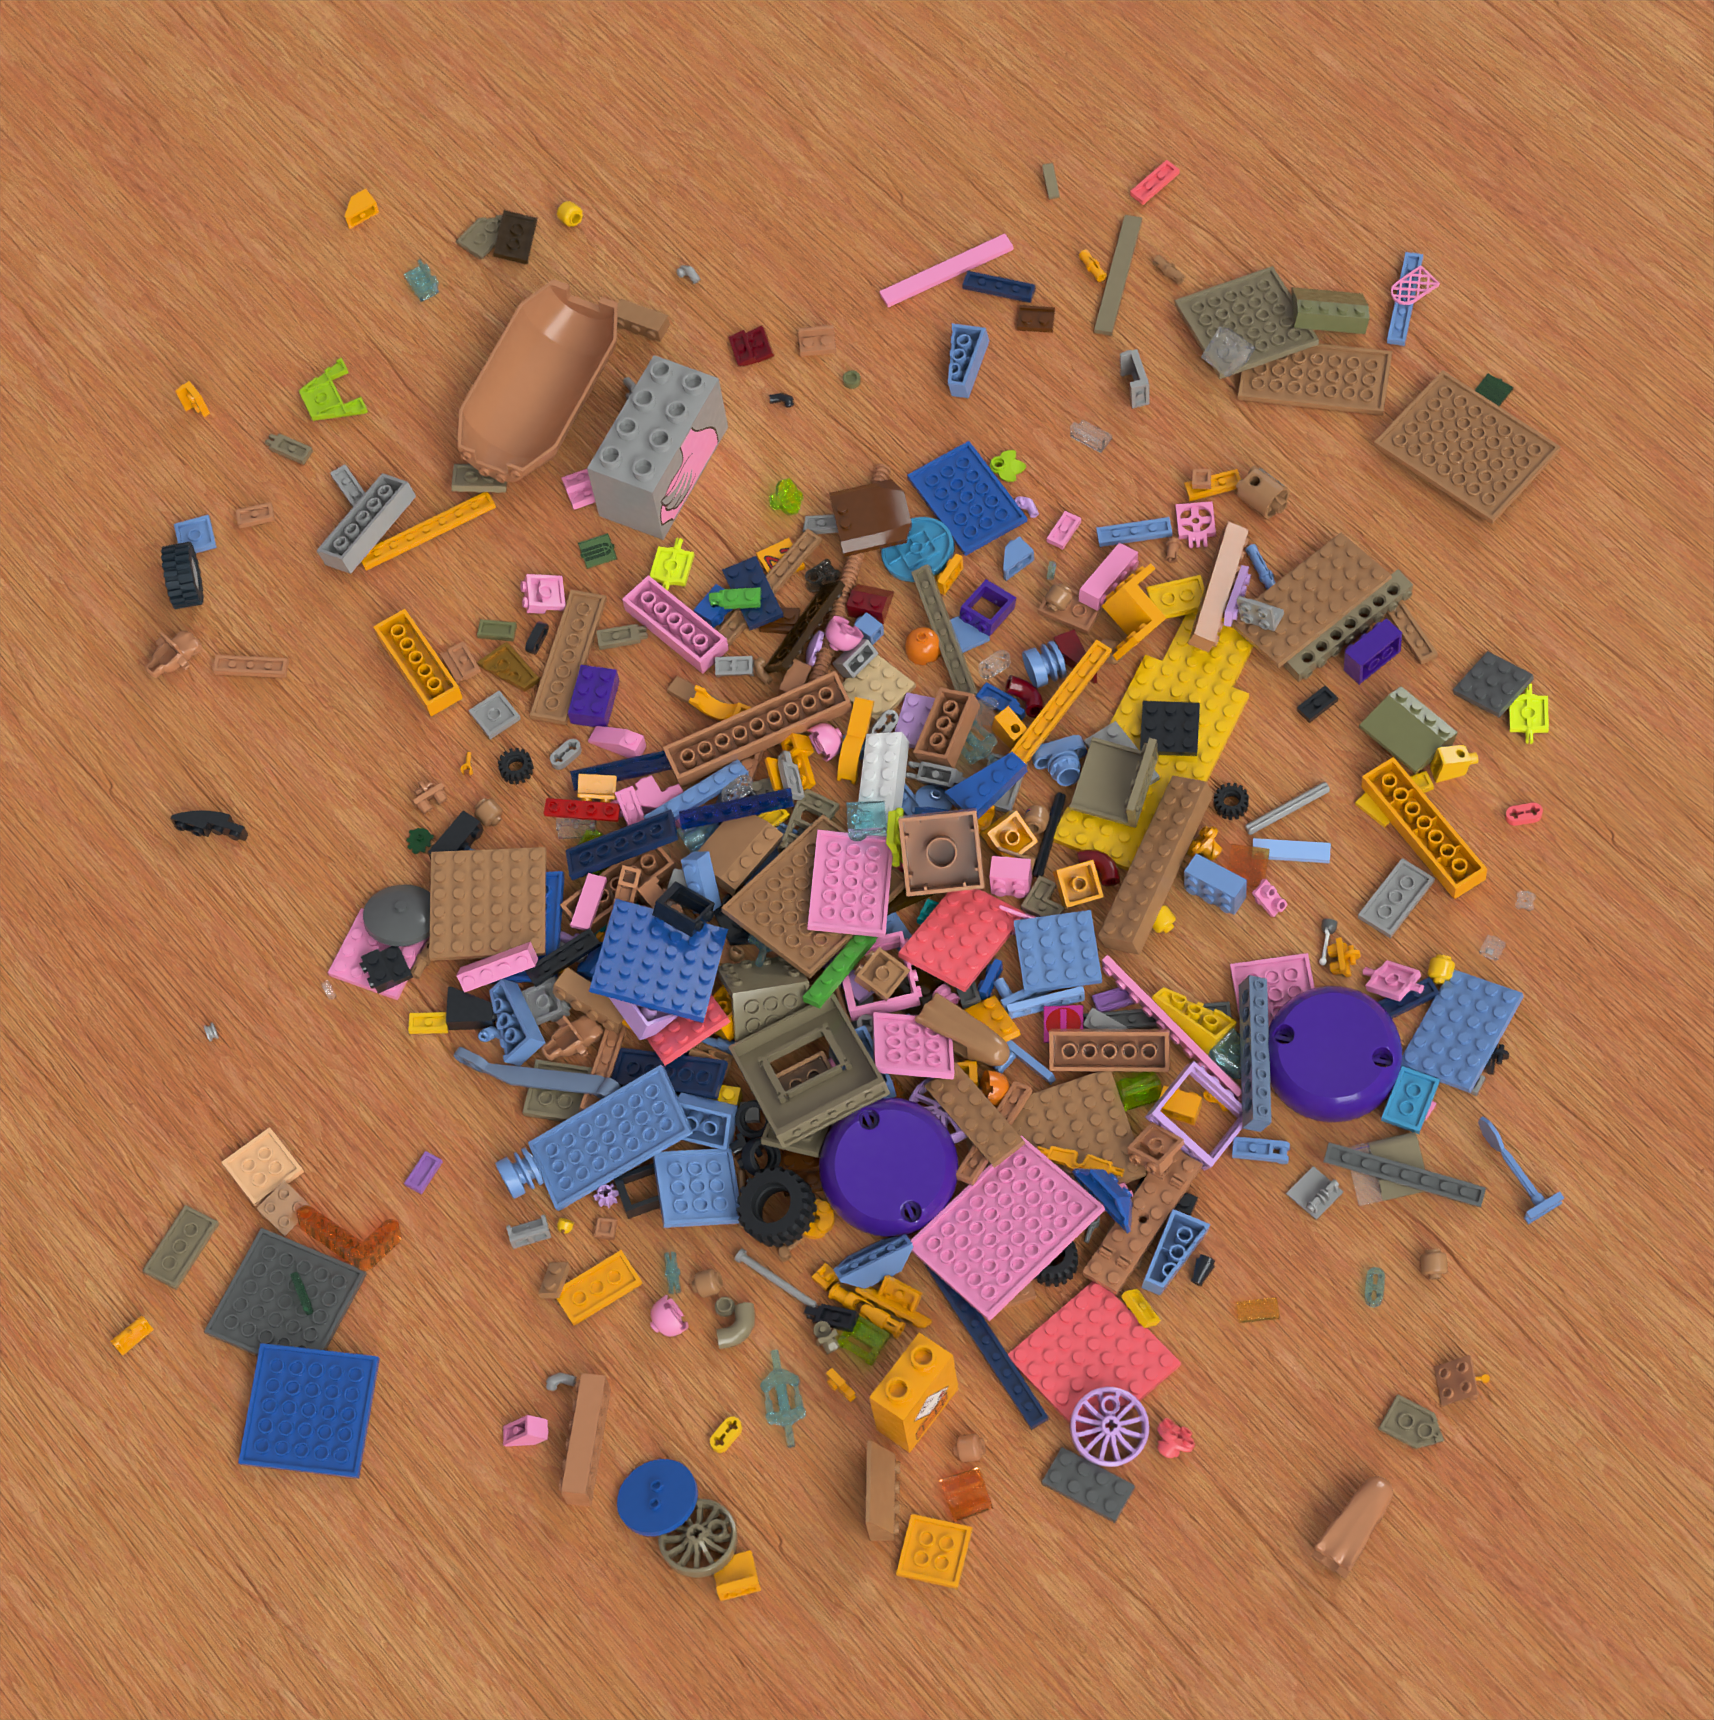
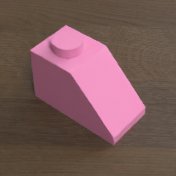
[503,1415,548,1446]

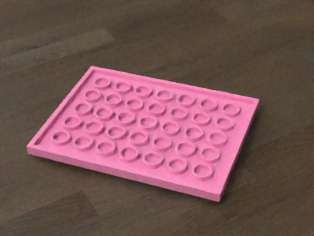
[910,1136,1105,1321]

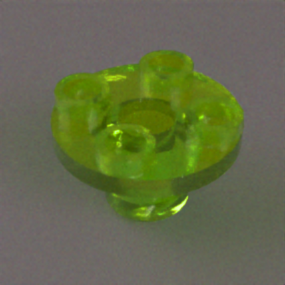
[769,478,803,515]

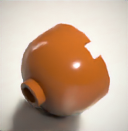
[905,627,941,665]
[979,1070,1010,1109]

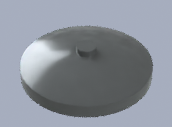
[363,885,430,946]

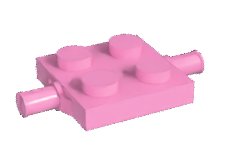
[1363,960,1424,1002]

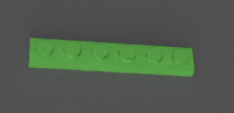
[803,935,878,1009]

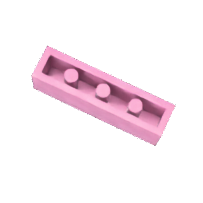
[1079,543,1139,611]
[457,942,538,993]

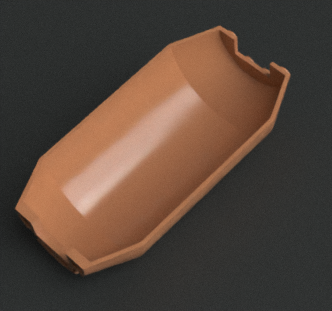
[458,279,618,483]

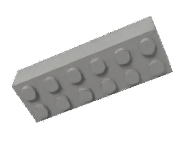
[316,473,416,574]

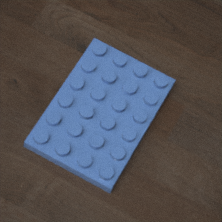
[1401,969,1524,1093]

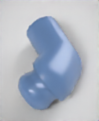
[478,1026,502,1042]

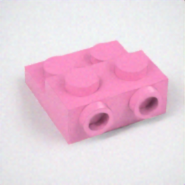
[520,574,566,614]

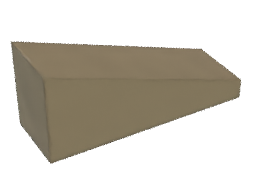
[1042,163,1060,199]

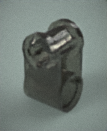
[805,559,841,593]

